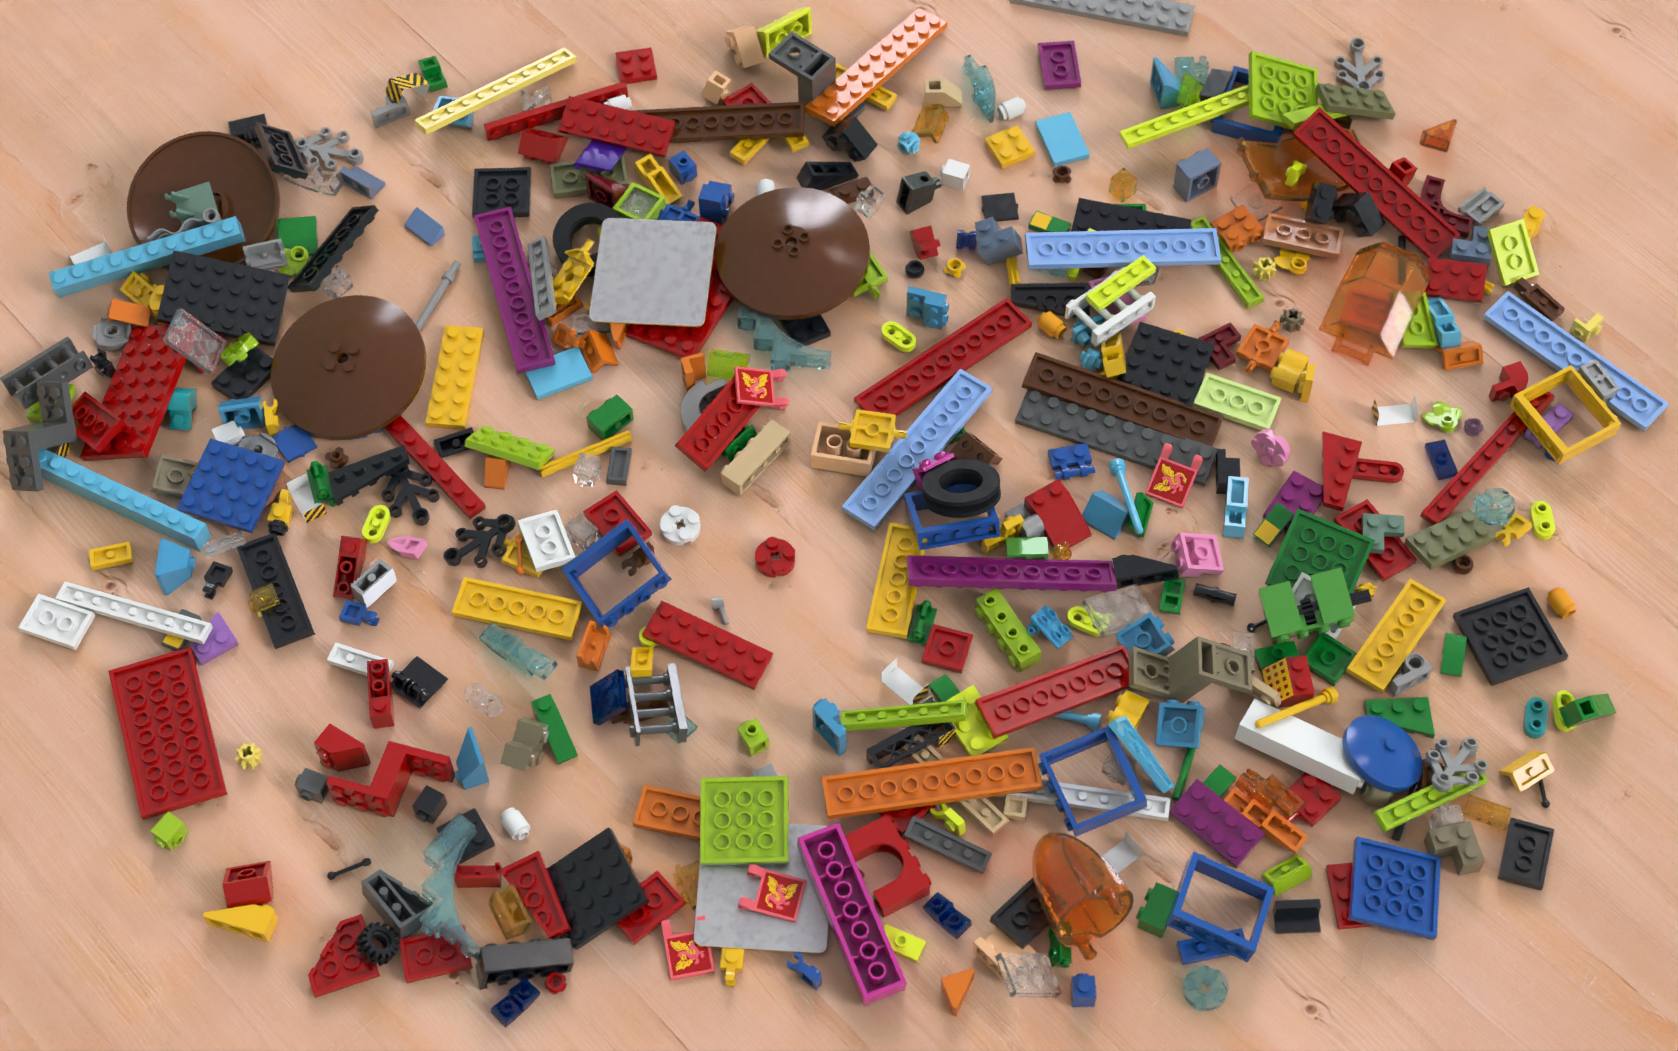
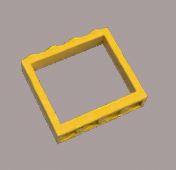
[1510,365,1621,465]

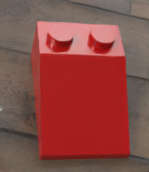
[1024,479,1092,554]

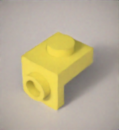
[1570,313,1604,342]

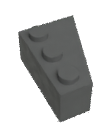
[362,870,437,939]

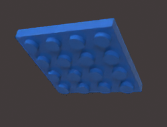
[177,438,285,534]
[1348,836,1441,940]

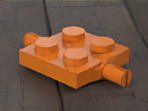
[1236,320,1290,374]

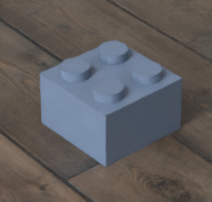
[1173,148,1221,202]

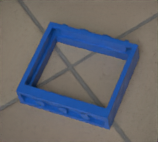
[1210,66,1284,149]
[904,484,1000,550]
[562,519,672,628]
[1038,726,1147,837]
[1165,852,1275,962]

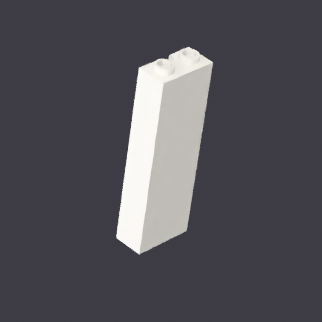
[1234,699,1365,794]

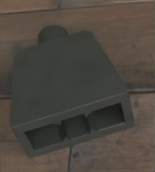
[896,171,941,214]

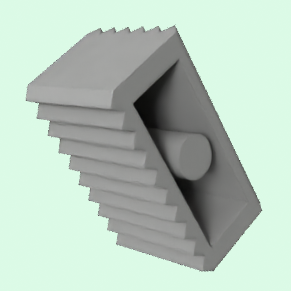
[351,559,397,608]

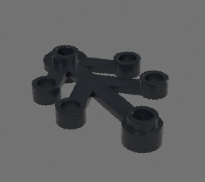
[382,465,440,526]
[444,514,516,568]

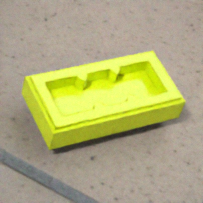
[884,924,926,963]

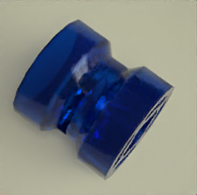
[956,229,977,250]

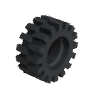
[355,922,400,966]

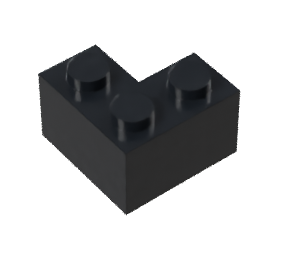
[822,117,878,162]
[1332,192,1385,237]

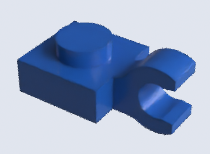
[339,600,379,626]
[786,952,822,990]

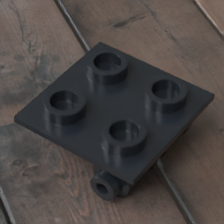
[228,113,267,147]
[391,656,448,709]

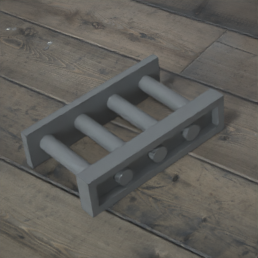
[0,336,93,409]
[621,663,688,746]

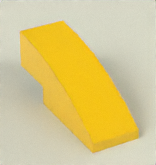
[634,154,683,206]
[1101,333,1126,378]

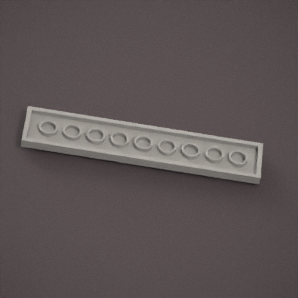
[1010,0,1195,37]

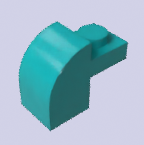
[168,387,197,430]

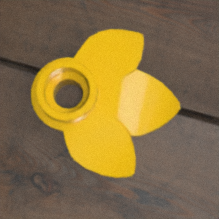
[1274,248,1310,275]

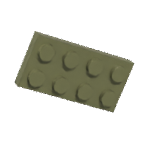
[1315,83,1396,120]
[549,154,629,198]
[1404,509,1496,570]

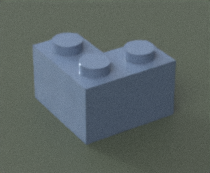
[975,217,1023,265]
[1448,226,1492,269]

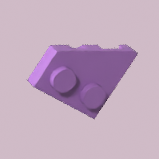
[190,612,239,665]

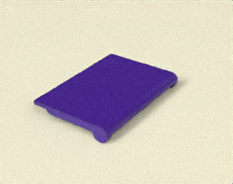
[574,140,627,172]

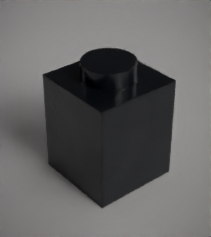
[412,785,448,824]

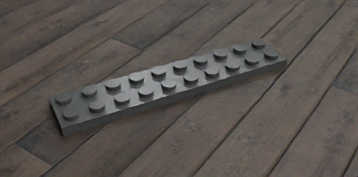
[1015,390,1218,486]

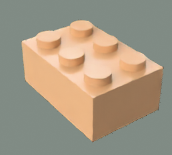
[811,421,876,477]

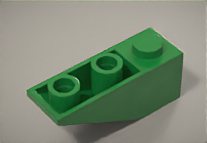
[1559,694,1616,728]

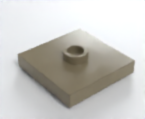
[151,454,198,498]

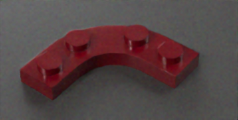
[1420,175,1474,238]

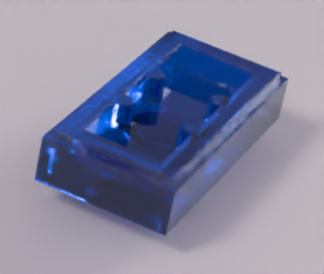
[1425,439,1458,480]

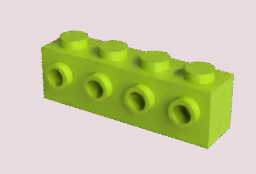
[974,588,1042,672]

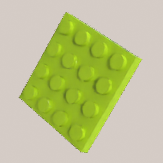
[1248,51,1318,130]
[700,776,789,865]

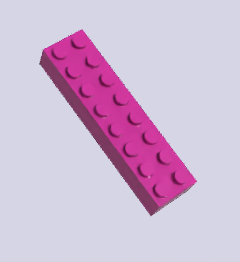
[797,822,907,1006]

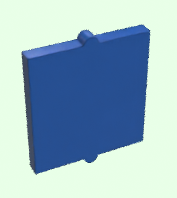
[272,425,317,463]

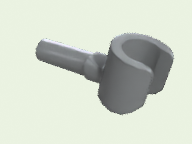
[712,597,729,625]

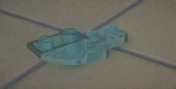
[962,55,996,123]
[479,623,558,680]

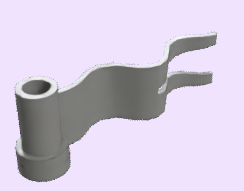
[147,208,222,240]

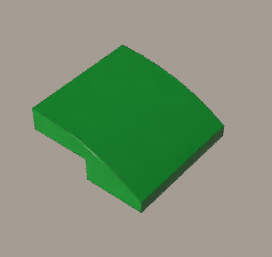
[278,216,318,257]

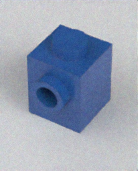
[668,151,697,185]
[1070,973,1096,1007]

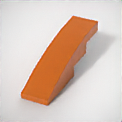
[1224,787,1308,854]

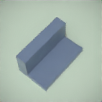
[339,166,386,199]

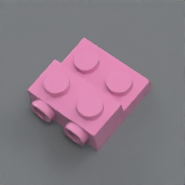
[1171,532,1224,577]

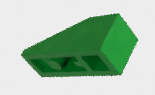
[531,694,578,765]

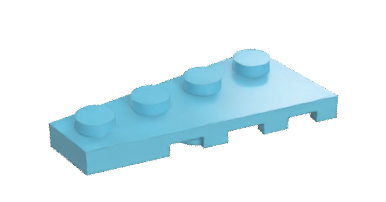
[1108,715,1175,794]

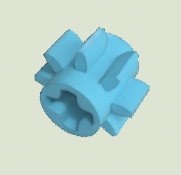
[897,131,920,155]
[1079,348,1103,372]

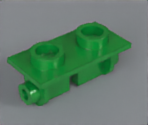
[721,425,757,463]
[306,461,334,504]
[907,600,937,645]
[1048,919,1072,968]

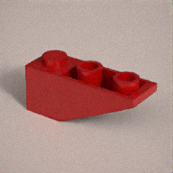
[333,535,367,599]
[367,659,395,729]

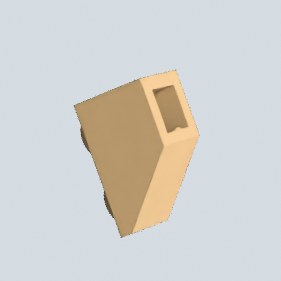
[925,78,962,107]

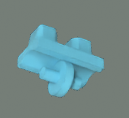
[1071,314,1104,348]

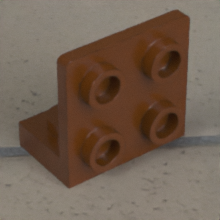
[949,431,1003,465]

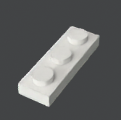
[327,643,394,676]

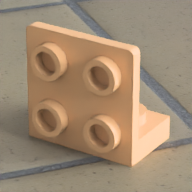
[973,928,1035,983]

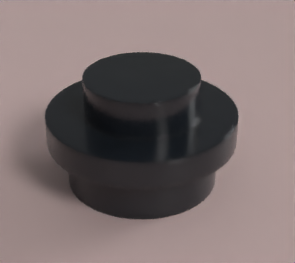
[905,260,924,279]
[268,520,289,536]

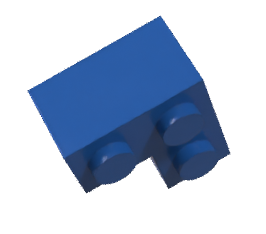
[698,181,734,225]

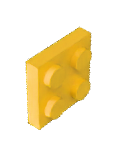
[984,125,1035,169]

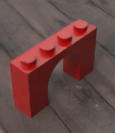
[845,815,932,918]

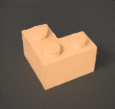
[725,25,765,68]

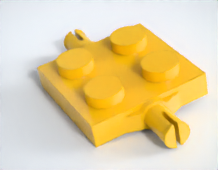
[838,409,907,453]
[502,531,562,579]

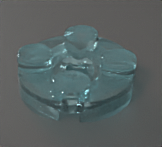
[1473,488,1515,525]
[1182,965,1228,1011]

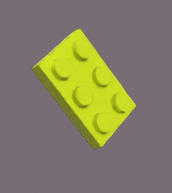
[1486,219,1539,286]
[947,685,1008,756]

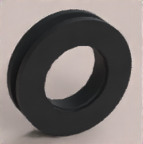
[553,202,620,276]
[922,459,1001,518]

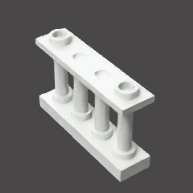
[1065,267,1156,347]

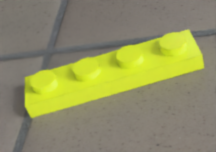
[1085,256,1156,312]

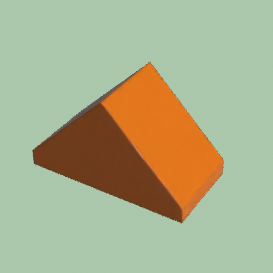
[484,454,511,490]
[941,968,975,1016]

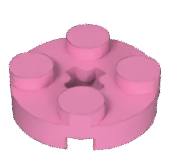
[1251,429,1290,467]

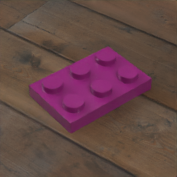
[1038,40,1081,90]
[1263,471,1323,531]

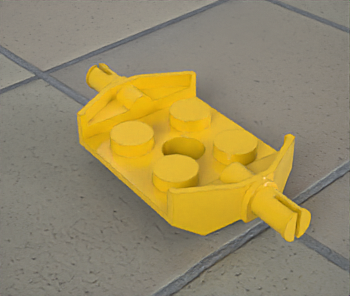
[553,238,594,305]

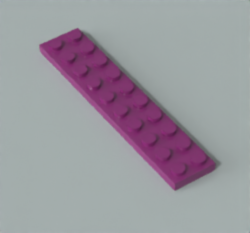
[473,207,556,374]
[906,555,1117,592]

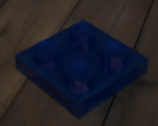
[590,669,628,726]

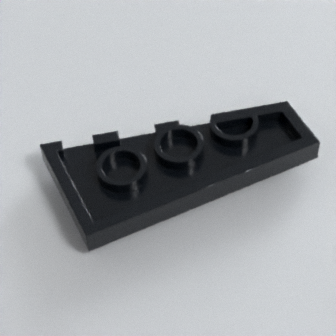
[1011,283,1090,318]
[328,445,410,506]

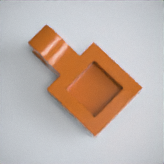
[551,323,586,349]

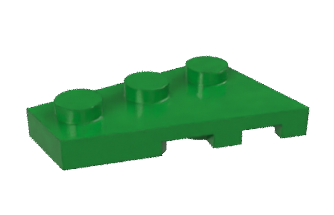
[1363,697,1435,739]

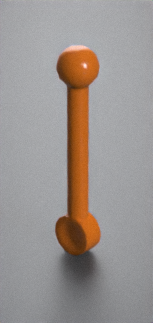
[515,535,525,575]

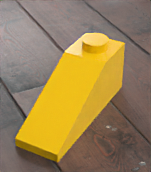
[203,904,279,942]

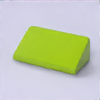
[1261,854,1312,896]

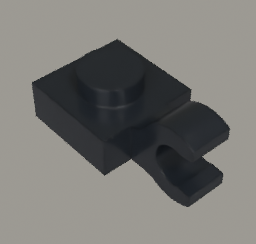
[90,348,115,379]
[202,561,233,600]

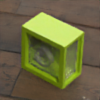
[612,182,666,220]

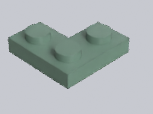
[1361,513,1405,554]

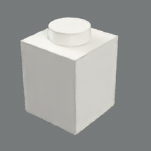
[940,159,970,190]
[211,420,245,446]

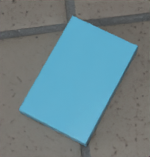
[1035,112,1090,167]
[525,347,593,400]

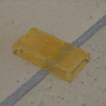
[1462,794,1512,830]

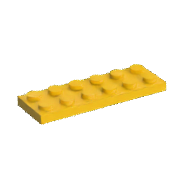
[425,325,484,430]
[866,522,928,639]
[452,577,584,641]
[1346,579,1447,693]

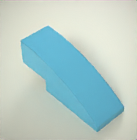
[1427,297,1461,348]
[1223,476,1249,539]

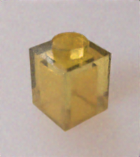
[1109,168,1137,203]

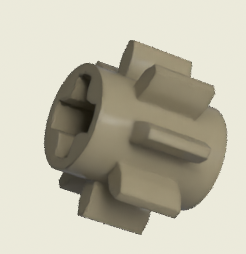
[1279,308,1305,333]

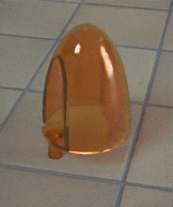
[1032,832,1134,961]

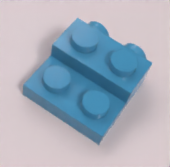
[906,286,949,330]
[1115,612,1175,656]
[812,698,847,756]
[1156,700,1205,749]

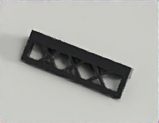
[866,722,953,769]

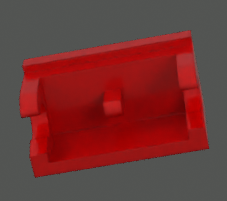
[454,862,502,888]

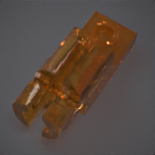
[1235,768,1305,818]

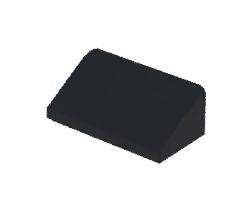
[433,427,474,458]

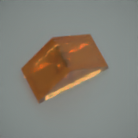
[1419,119,1457,153]

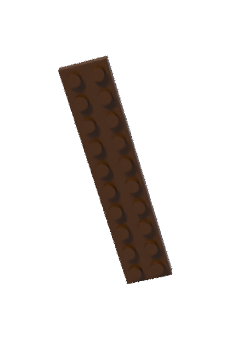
[631,102,805,143]
[1022,352,1224,447]

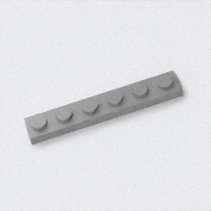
[527,236,557,321]

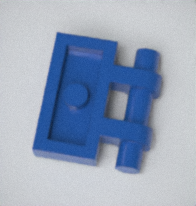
[1048,443,1095,480]

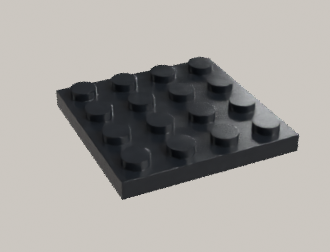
[1117,322,1215,407]
[1453,587,1568,686]
[547,827,650,950]

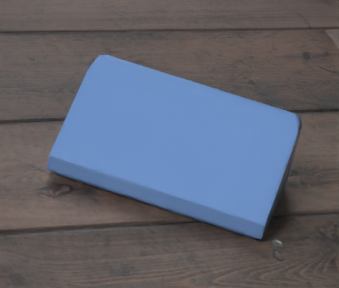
[404,207,445,246]

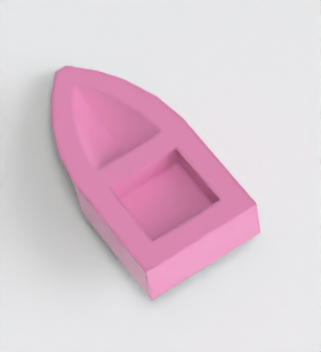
[388,536,428,559]

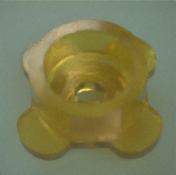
[1051,541,1072,560]

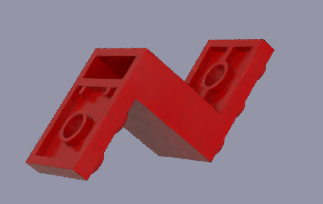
[326,741,455,817]

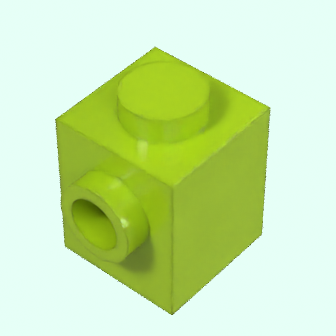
[737,718,769,757]
[151,811,189,851]

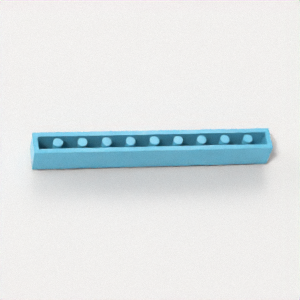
[49,216,245,297]
[38,449,211,552]

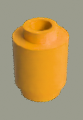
[1037,311,1067,339]
[1546,587,1577,619]

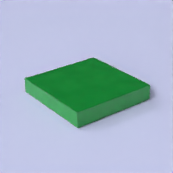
[1303,633,1357,686]

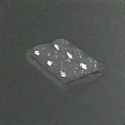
[163,308,227,374]
[1082,584,1156,637]
[995,952,1062,997]

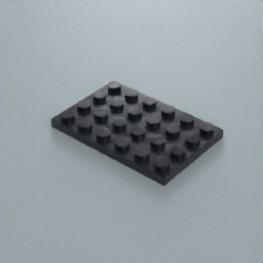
[157,250,290,346]

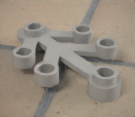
[1334,37,1385,90]
[295,127,364,172]
[1426,737,1488,792]

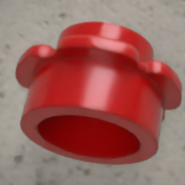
[545,972,567,994]

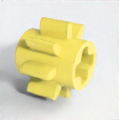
[1252,257,1276,281]
[235,743,263,770]

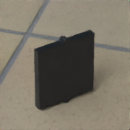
[981,192,1019,222]

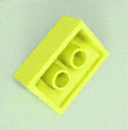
[756,7,812,58]

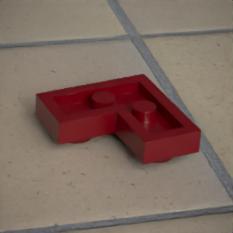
[1198,322,1241,371]

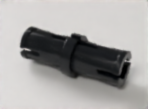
[1193,583,1237,607]

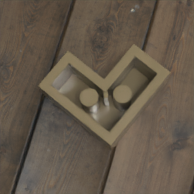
[500,717,549,771]
[1424,821,1485,876]

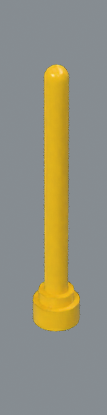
[1255,686,1339,728]

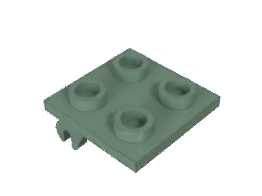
[164,182,218,225]

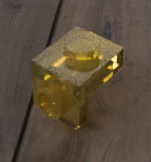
[247,583,280,618]

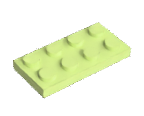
[1193,372,1282,431]

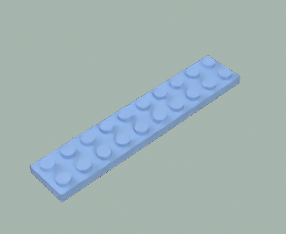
[1025,228,1221,269]
[1483,291,1669,432]
[842,369,993,531]

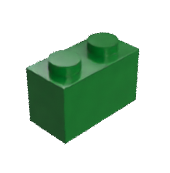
[586,394,634,440]
[1136,882,1176,938]

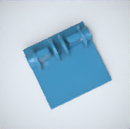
[1027,605,1074,649]

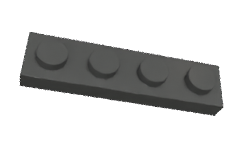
[904,816,992,874]

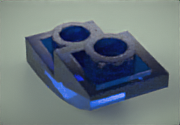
[923,892,972,939]
[491,978,541,1027]

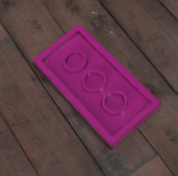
[1169,779,1265,868]

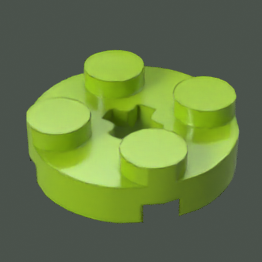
[220,333,258,366]

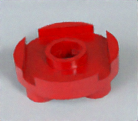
[755,537,795,578]

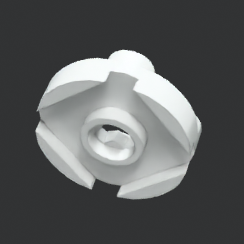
[660,505,701,546]

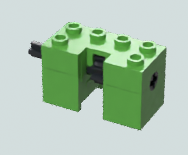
[1258,567,1372,644]

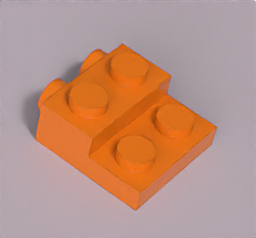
[1210,204,1263,253]

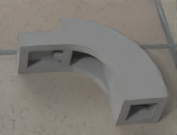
[681,378,727,433]

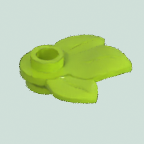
[279,246,308,277]
[1422,401,1463,433]

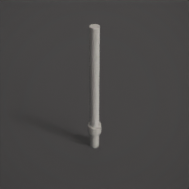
[415,261,461,331]

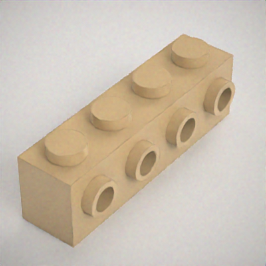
[721,420,791,496]

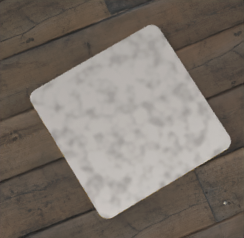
[589,218,716,327]
[694,824,828,954]

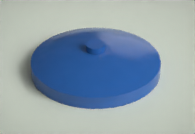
[1342,715,1423,792]

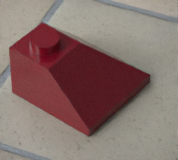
[585,173,631,209]

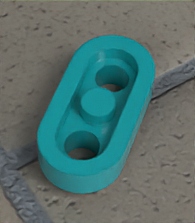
[1523,697,1548,739]

